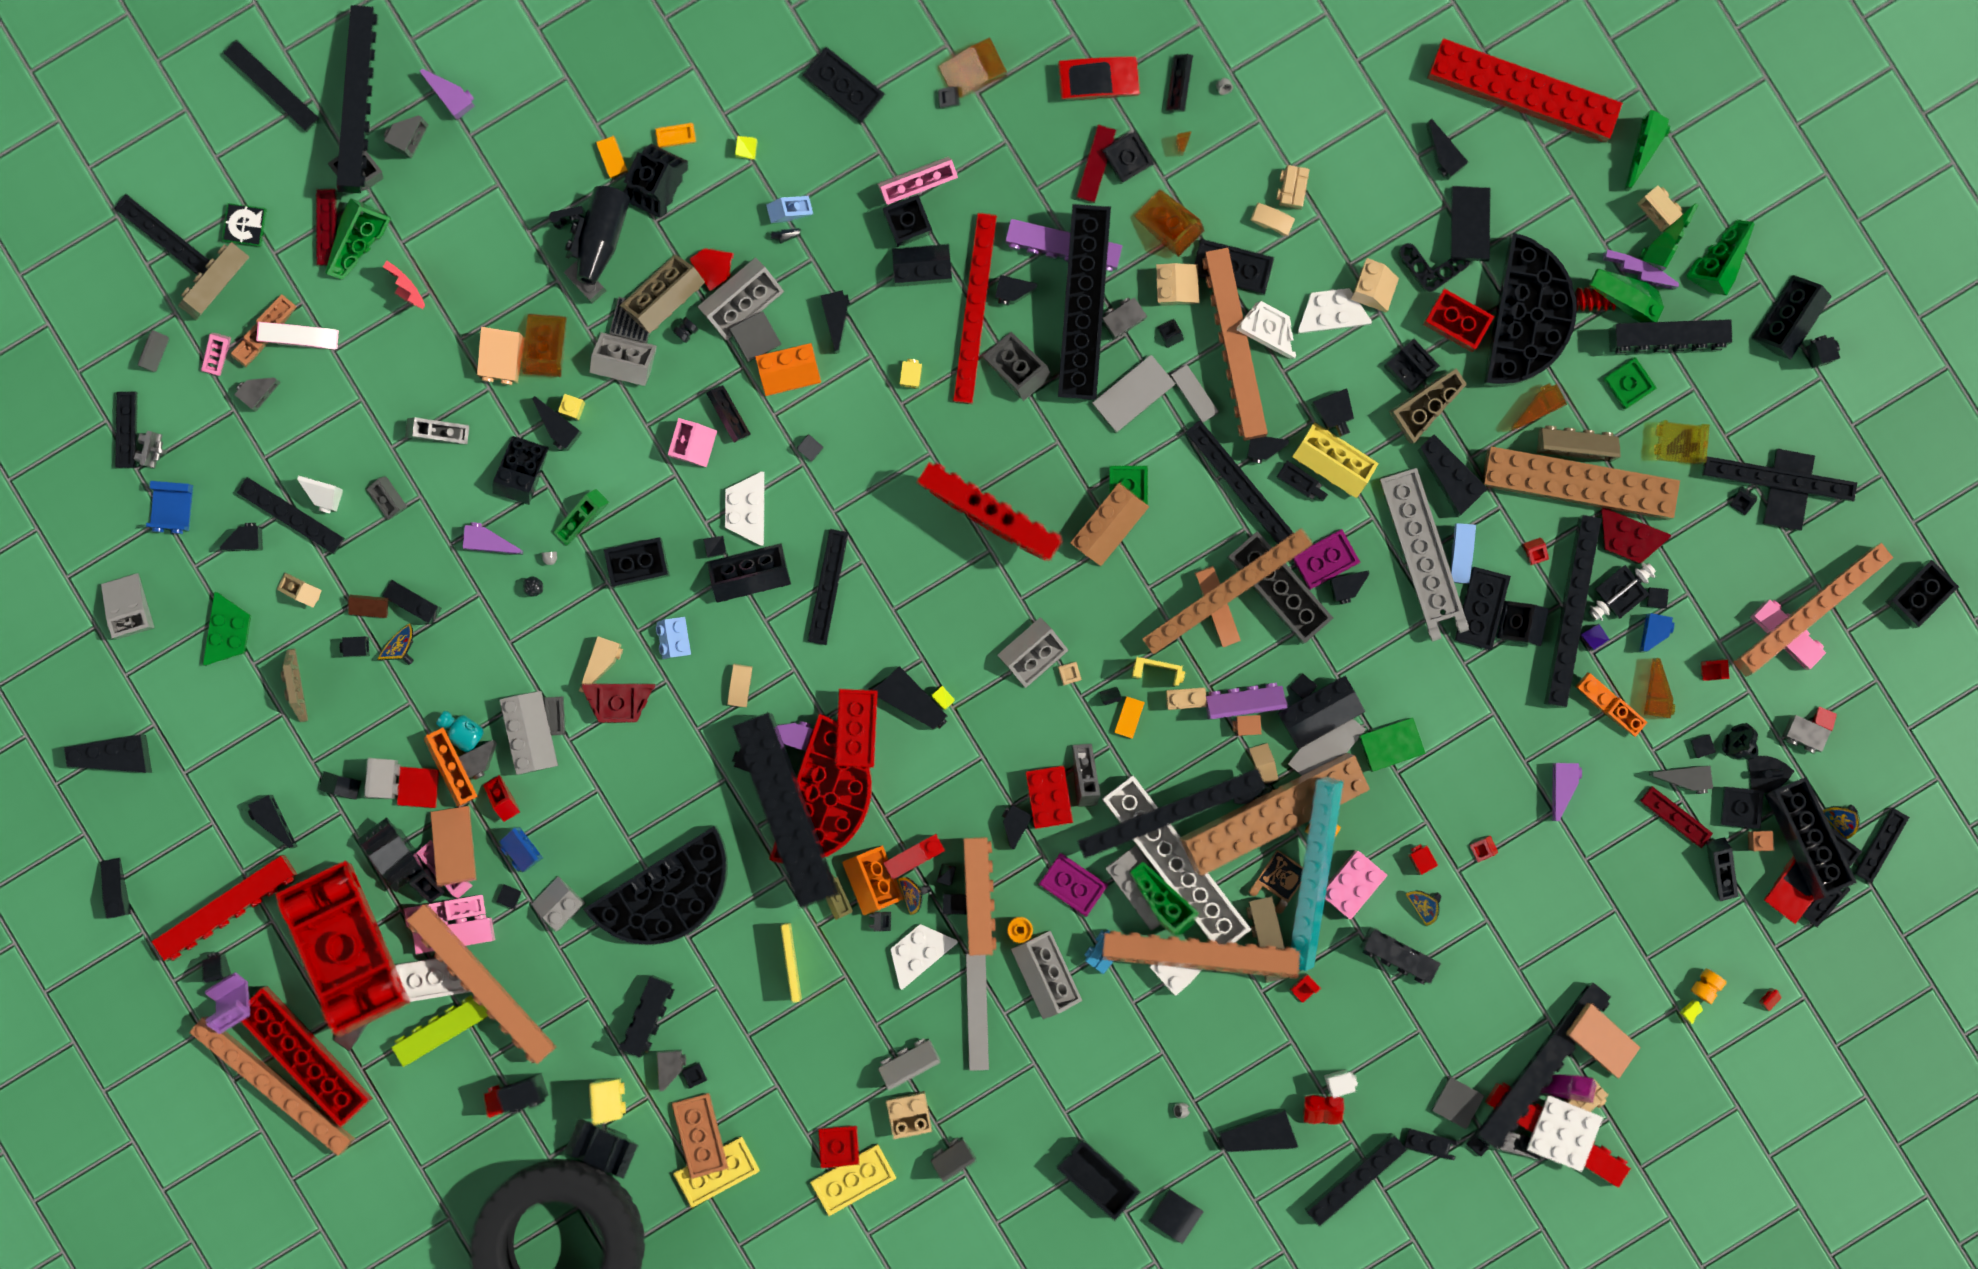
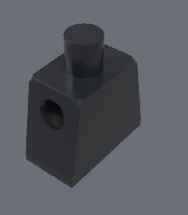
[1311,388,1354,437]

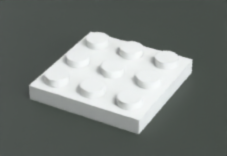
[1527,1095,1603,1172]

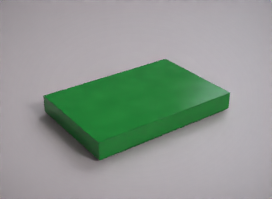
[1359,718,1426,772]

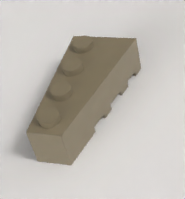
[178,242,249,320]
[1389,368,1467,443]
[1246,897,1287,983]

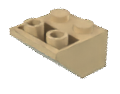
[887,1091,932,1139]

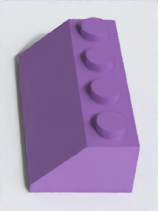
[1206,683,1287,720]

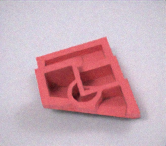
[383,261,425,309]

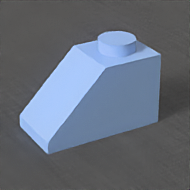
[766,196,813,223]

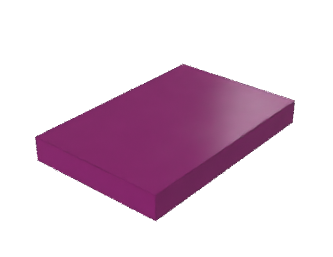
[1292,529,1361,590]
[1039,853,1108,917]

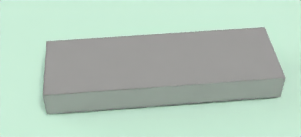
[1171,365,1219,423]

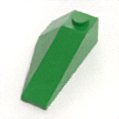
[1625,110,1670,191]
[325,198,391,280]
[1639,203,1698,271]
[1686,220,1755,296]
[1589,269,1664,323]
[1130,862,1199,936]

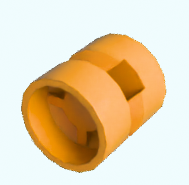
[1008,917,1033,943]
[1691,968,1727,1005]

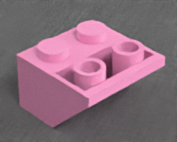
[668,418,717,468]

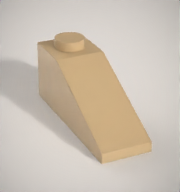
[579,637,623,692]

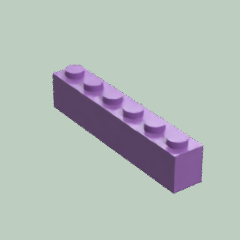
[1006,219,1123,272]

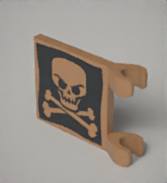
[1249,850,1303,914]

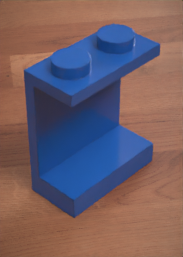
[146,481,193,534]

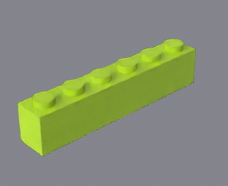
[392,995,488,1067]

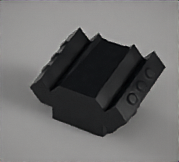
[623,144,688,218]
[358,817,424,892]
[565,1118,638,1179]

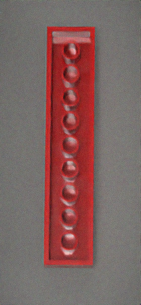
[1427,38,1623,143]

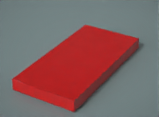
[835,689,878,768]

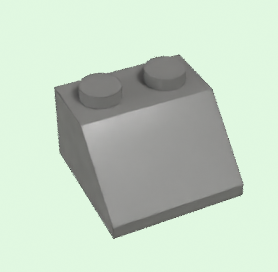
[365,758,401,799]
[532,876,586,932]

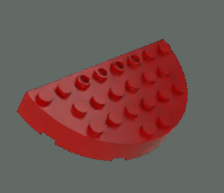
[917,462,1062,562]
[769,714,872,863]

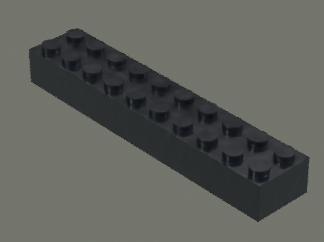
[1058,204,1111,400]
[733,712,839,908]

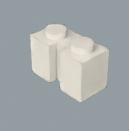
[1324,1069,1358,1098]

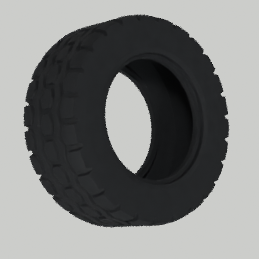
[470,1159,645,1269]

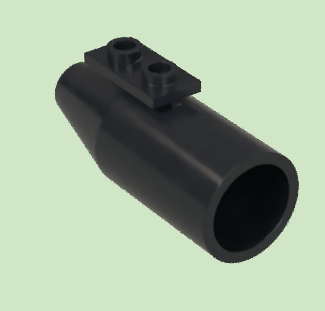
[565,186,630,285]

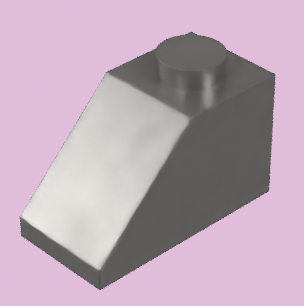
[234,377,281,411]
[458,740,497,780]
[657,1050,686,1091]

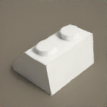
[1149,964,1203,996]

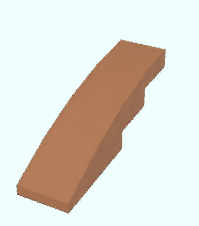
[231,294,296,368]
[1195,566,1241,647]

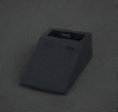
[493,436,549,505]

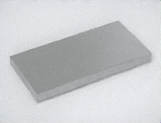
[1092,355,1175,433]
[1288,719,1366,776]

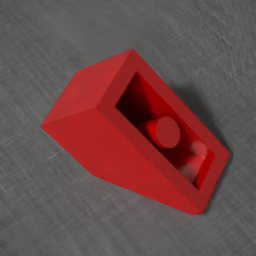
[483,775,520,822]
[484,1085,504,1118]

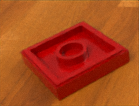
[397,767,440,808]
[818,1126,860,1168]

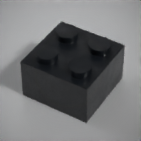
[883,195,933,248]

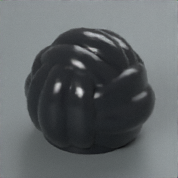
[523,576,543,597]

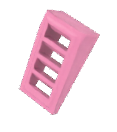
[201,333,231,376]

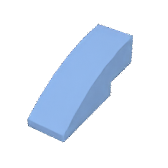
[1450,523,1476,584]

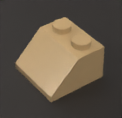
[1637,186,1683,232]
[1351,258,1399,313]
[1156,263,1200,306]

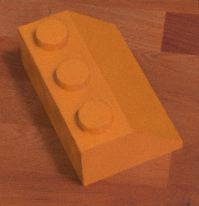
[755,343,821,396]
[842,846,904,916]

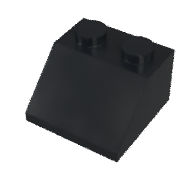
[1497,601,1549,646]

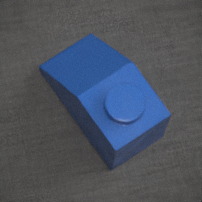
[1640,613,1675,652]

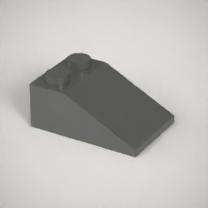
[983,332,1052,401]

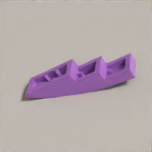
[1603,250,1679,290]

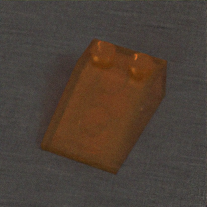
[939,37,1007,99]
[1134,189,1205,257]
[522,314,567,377]

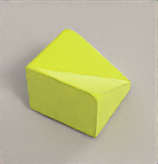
[735,136,758,160]
[932,686,955,710]
[1679,1000,1703,1024]

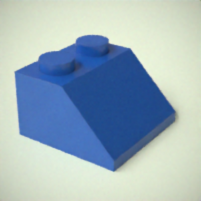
[499,827,543,872]

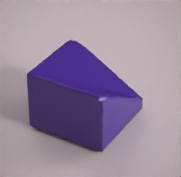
[1581,624,1610,651]

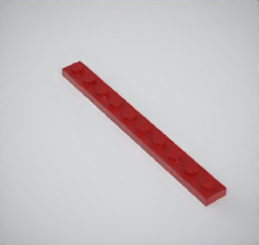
[954,213,997,404]

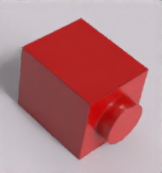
[1408,844,1438,875]

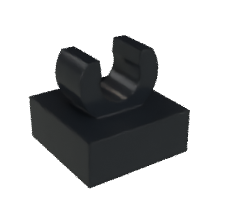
[869,911,891,931]

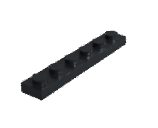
[237,477,345,554]

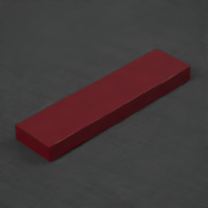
[1077,124,1116,203]
[316,189,337,266]
[1640,786,1713,848]

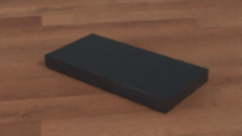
[802,46,885,124]
[1450,186,1490,261]
[1194,239,1275,295]
[1763,449,1815,531]
[1454,567,1511,650]

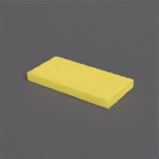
[781,923,802,1002]
[673,1137,760,1208]
[810,1144,897,1216]

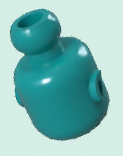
[436,711,484,753]

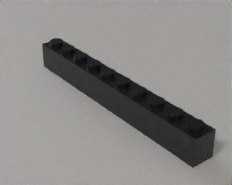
[336,5,378,193]
[1544,515,1602,708]
[1077,768,1265,859]
[1474,982,1611,1150]

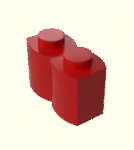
[1303,1095,1344,1125]

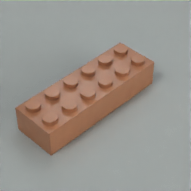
[964,837,996,956]

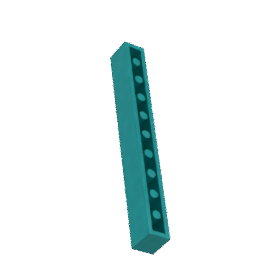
[1291,777,1344,971]

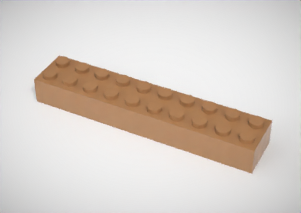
[1482,446,1680,520]
[1179,753,1370,876]

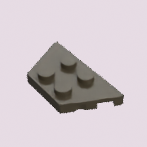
[281,648,308,722]

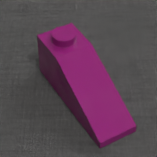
[1540,1074,1597,1104]

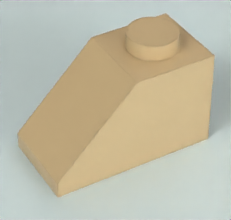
[277,573,322,608]

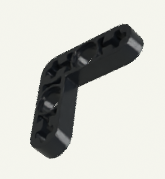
[1399,243,1470,292]

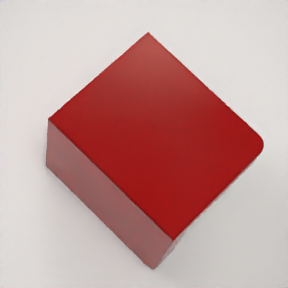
[1701,660,1730,681]
[1290,974,1321,1003]

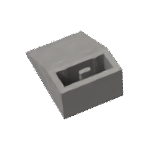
[101,573,155,639]

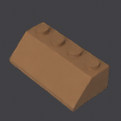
[1070,483,1149,566]

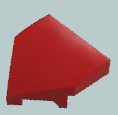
[689,248,734,291]

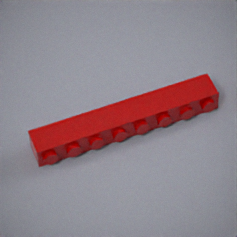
[152,855,298,961]
[1485,1082,1631,1188]

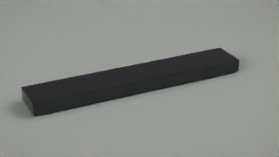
[224,40,320,132]
[114,194,210,275]
[808,529,849,645]

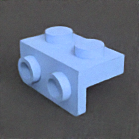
[656,617,691,659]

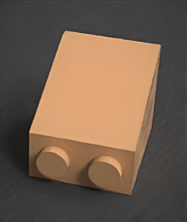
[477,327,525,385]

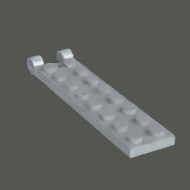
[1380,468,1469,642]

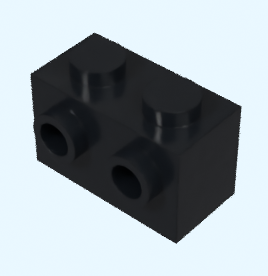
[1806,335,1840,369]

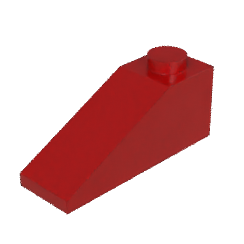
[883,834,945,880]

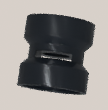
[672,317,699,343]

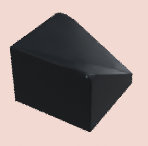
[704,536,727,558]
[936,863,956,886]

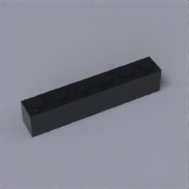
[1305,1133,1407,1227]

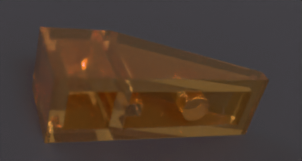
[1511,383,1567,431]
[1644,658,1675,719]

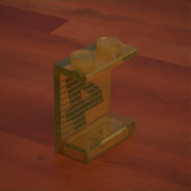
[1654,420,1710,465]

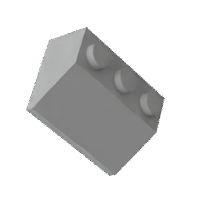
[590,332,657,386]
[997,617,1069,688]
[878,1038,941,1090]

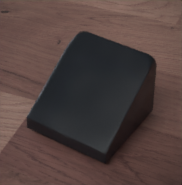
[1157,319,1184,348]
[796,434,824,462]
[1730,486,1757,516]
[1290,673,1317,699]
[1100,687,1122,706]

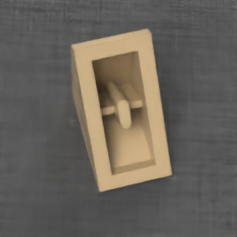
[1249,743,1278,784]

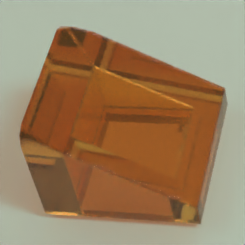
[1176,131,1191,156]

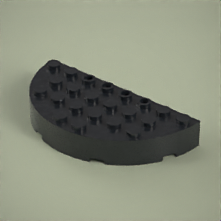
[1483,233,1577,387]
[584,826,728,945]

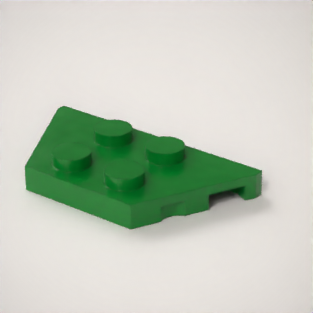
[203,592,251,666]

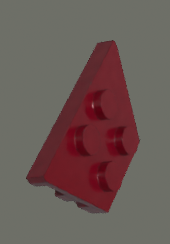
[1600,508,1671,564]
[581,683,655,722]

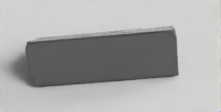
[138,330,169,372]
[366,476,407,520]

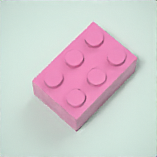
[1325,850,1388,920]

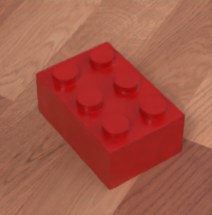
[1423,288,1495,353]
[1026,766,1073,829]

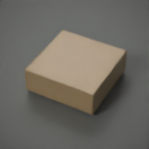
[1058,662,1082,686]

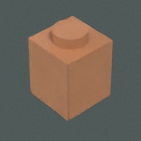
[1233,715,1261,736]
[1748,831,1773,851]

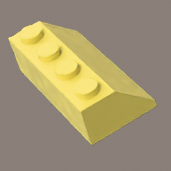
[1292,422,1379,498]

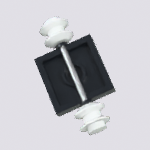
[1589,563,1656,621]

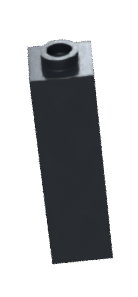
[874,666,947,729]
[1217,1109,1298,1152]

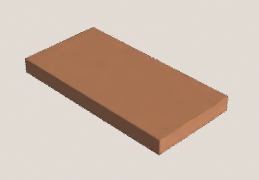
[431,806,477,886]
[1566,1003,1640,1079]
[672,1093,729,1179]

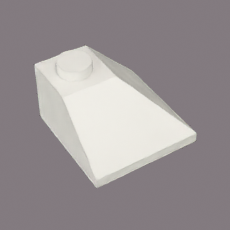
[297,476,343,514]

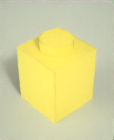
[900,359,922,389]
[558,394,585,420]

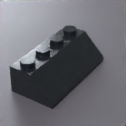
[1752,275,1832,360]
[707,543,791,603]
[1278,675,1365,750]

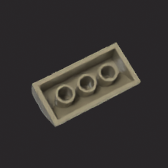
[620,254,705,334]
[1537,426,1621,461]

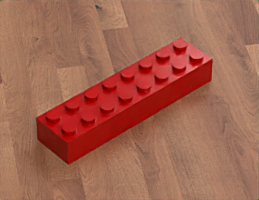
[241,986,373,1127]

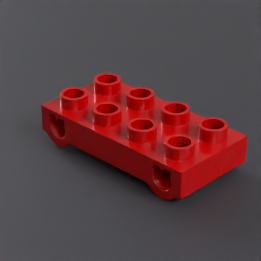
[275,861,411,1037]

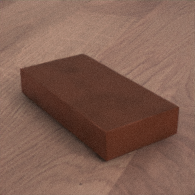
[348,594,388,618]

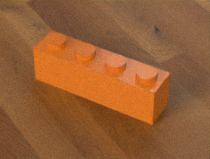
[423,727,478,807]

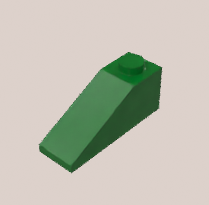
[553,489,609,546]

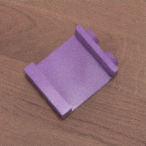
[205,972,250,1034]

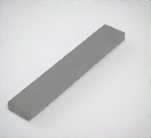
[966,954,989,1071]

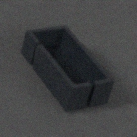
[1056,1137,1140,1221]

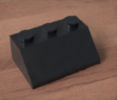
[892,244,952,287]

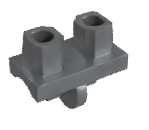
[134,431,167,468]

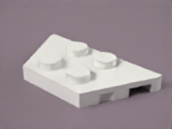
[1298,288,1372,334]
[1236,301,1296,359]
[725,472,765,546]
[891,924,958,990]

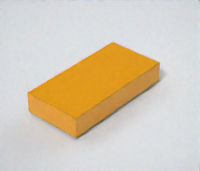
[655,123,696,148]
[596,136,628,179]
[1114,696,1145,739]

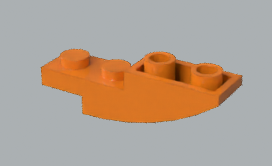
[1576,672,1648,737]

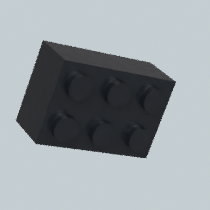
[603,537,670,588]
[1885,560,1959,629]
[496,1073,549,1115]

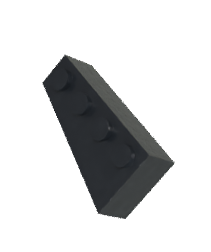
[1418,434,1488,517]
[64,735,152,773]
[1360,927,1441,985]
[619,975,675,1058]

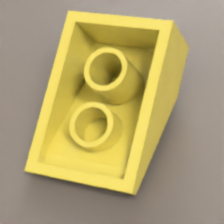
[591,1078,626,1124]

